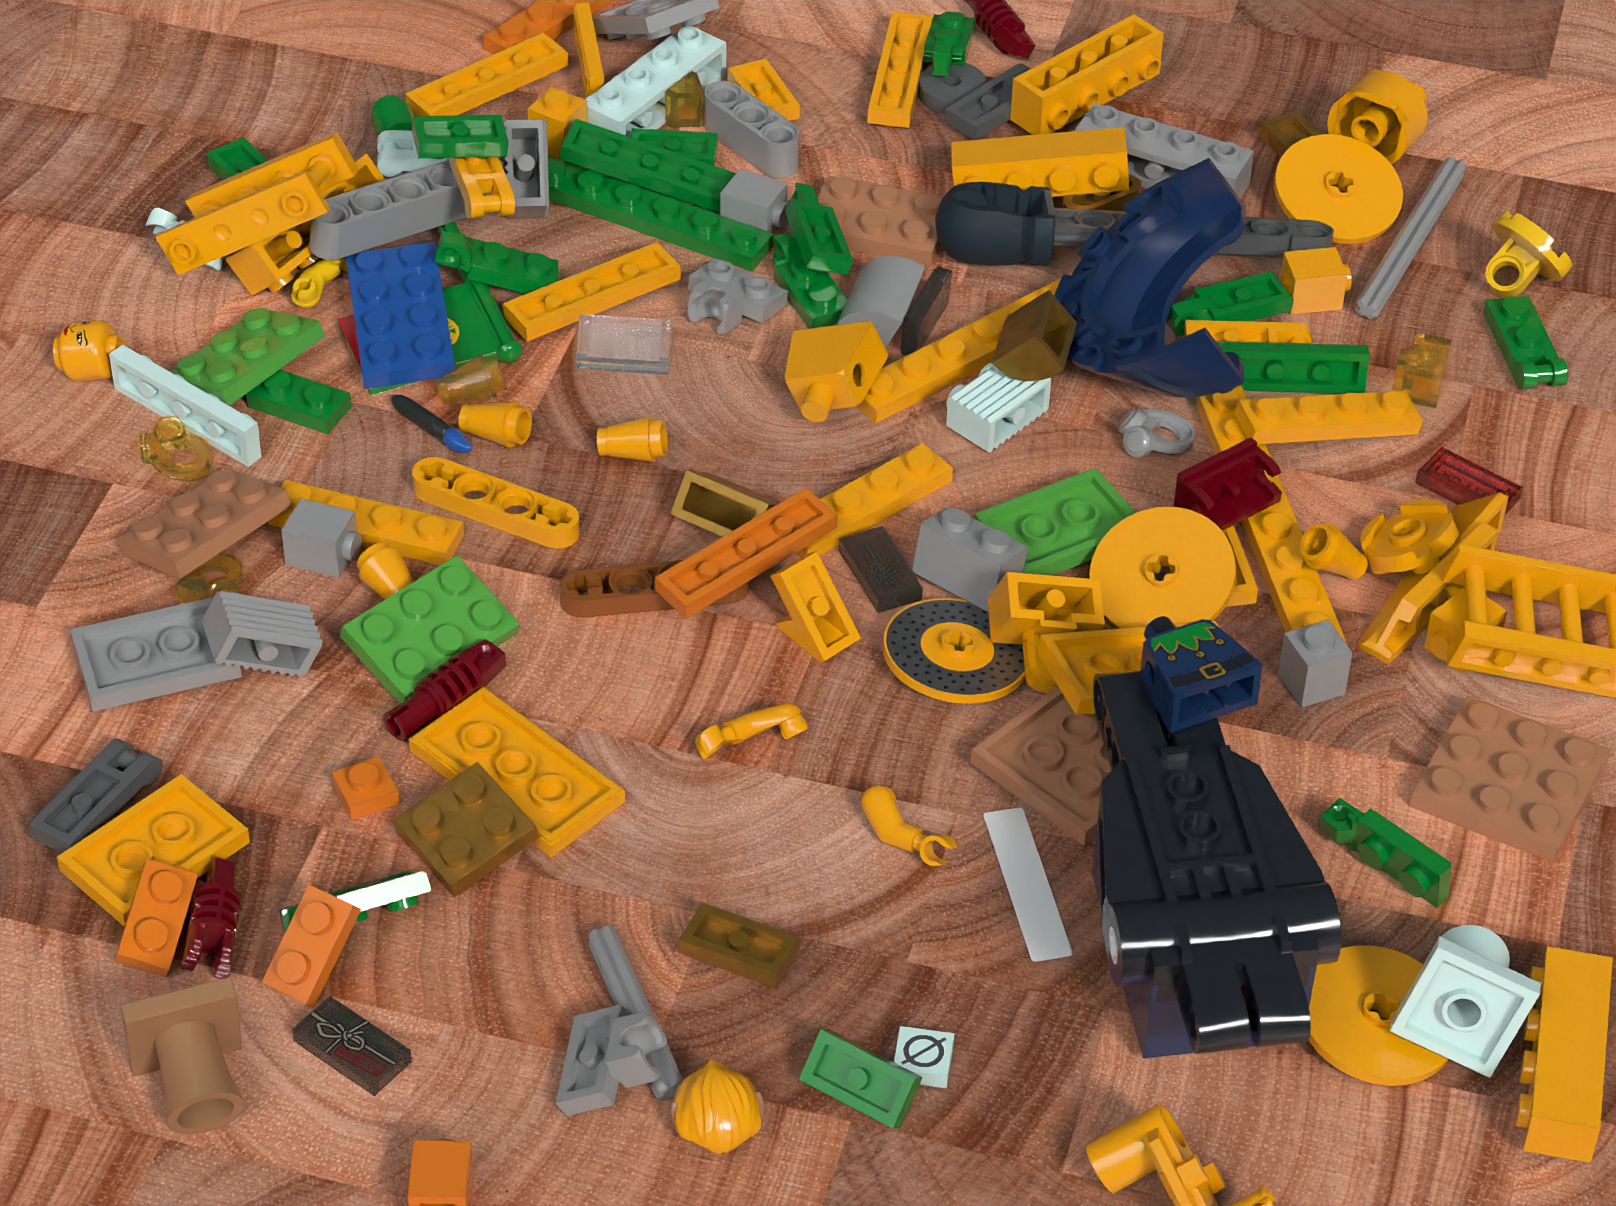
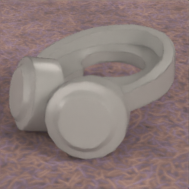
[1118,407,1196,457]

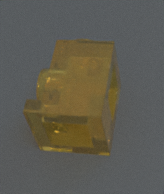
[1392,332,1452,408]

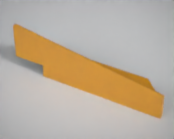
[1357,492,1508,665]

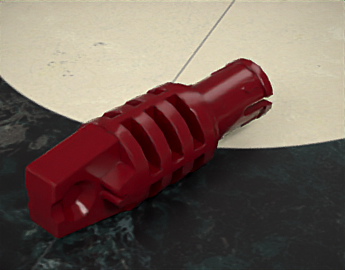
[964,0,1036,59]
[383,639,506,741]

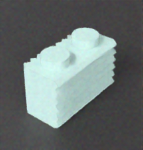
[946,362,1051,453]

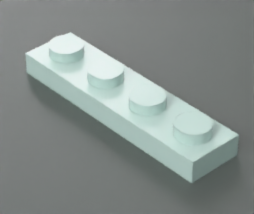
[109,345,261,467]

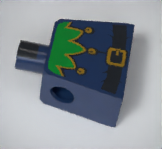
[1140,616,1262,733]

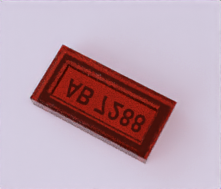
[1415,447,1523,516]

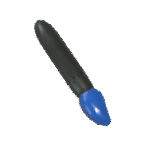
[391,394,472,453]

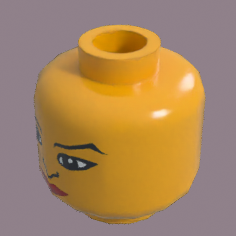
[53,320,126,382]

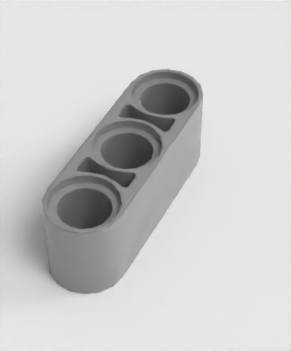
[704,81,799,178]

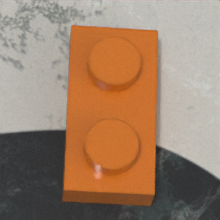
[114,858,198,977]
[261,884,361,1008]

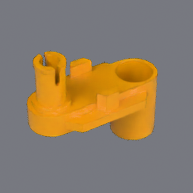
[1086,1103,1280,1206]

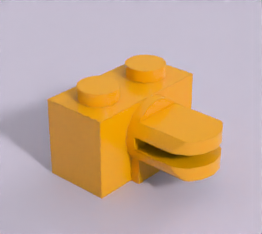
[987,572,1105,694]

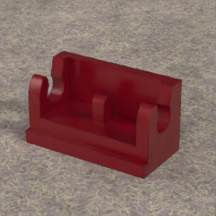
[1173,437,1282,531]

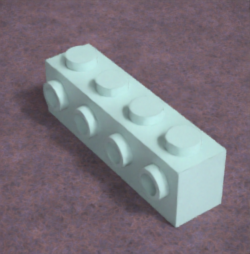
[585,26,726,137]

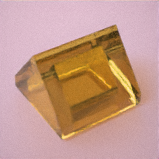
[665,71,704,128]

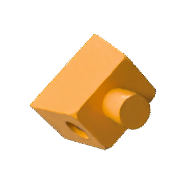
[784,321,889,422]

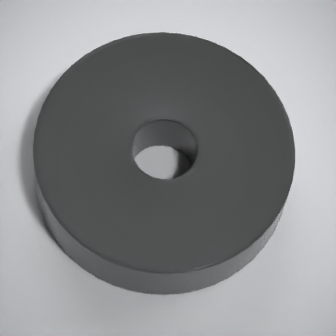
[919,63,986,114]

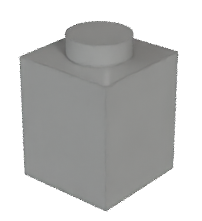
[720,169,788,235]
[281,499,362,578]
[1278,620,1353,708]

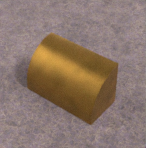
[992,290,1077,381]
[670,470,780,537]

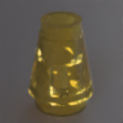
[434,354,507,406]

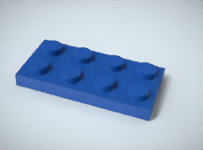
[346,242,456,389]

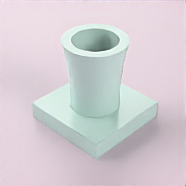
[1390,925,1541,1078]

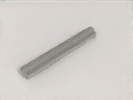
[588,925,683,1101]

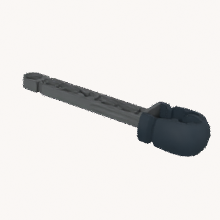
[935,182,1334,266]

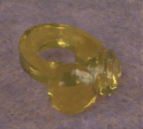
[138,416,213,481]
[175,552,243,604]

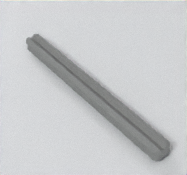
[1355,157,1466,320]

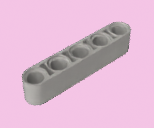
[309,158,503,260]

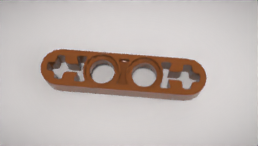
[560,560,749,618]

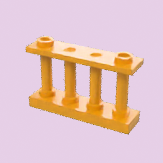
[155,132,359,275]
[1442,544,1616,698]

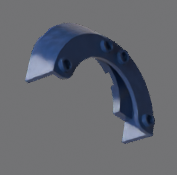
[1054,158,1246,398]

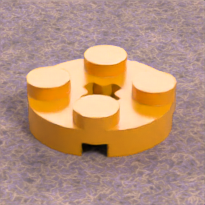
[1359,500,1459,574]

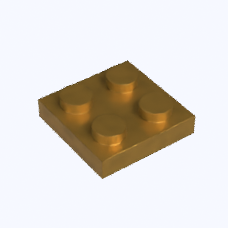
[393,762,540,897]

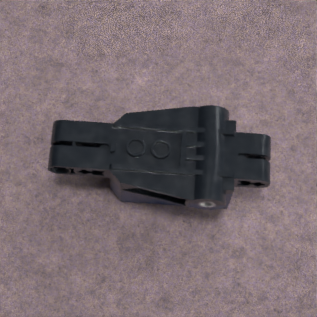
[1092,670,1341,1059]

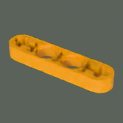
[412,457,580,549]

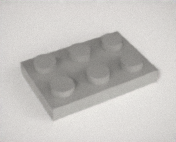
[592,0,719,40]
[70,597,242,712]

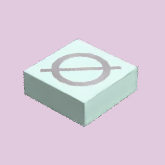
[894,1026,955,1088]

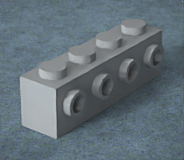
[1074,103,1254,199]

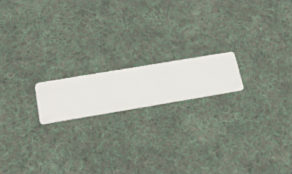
[983,808,1073,962]

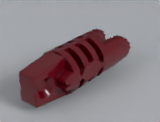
[182,857,241,979]

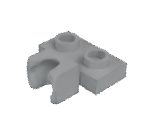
[688,258,788,334]
[555,1004,667,1116]

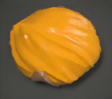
[670,1060,764,1155]

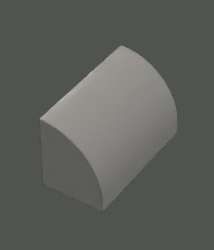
[837,256,925,348]

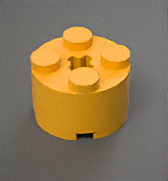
[1327,69,1428,164]

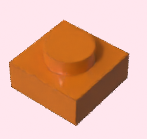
[331,756,399,821]

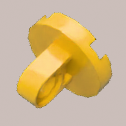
[1485,210,1573,298]

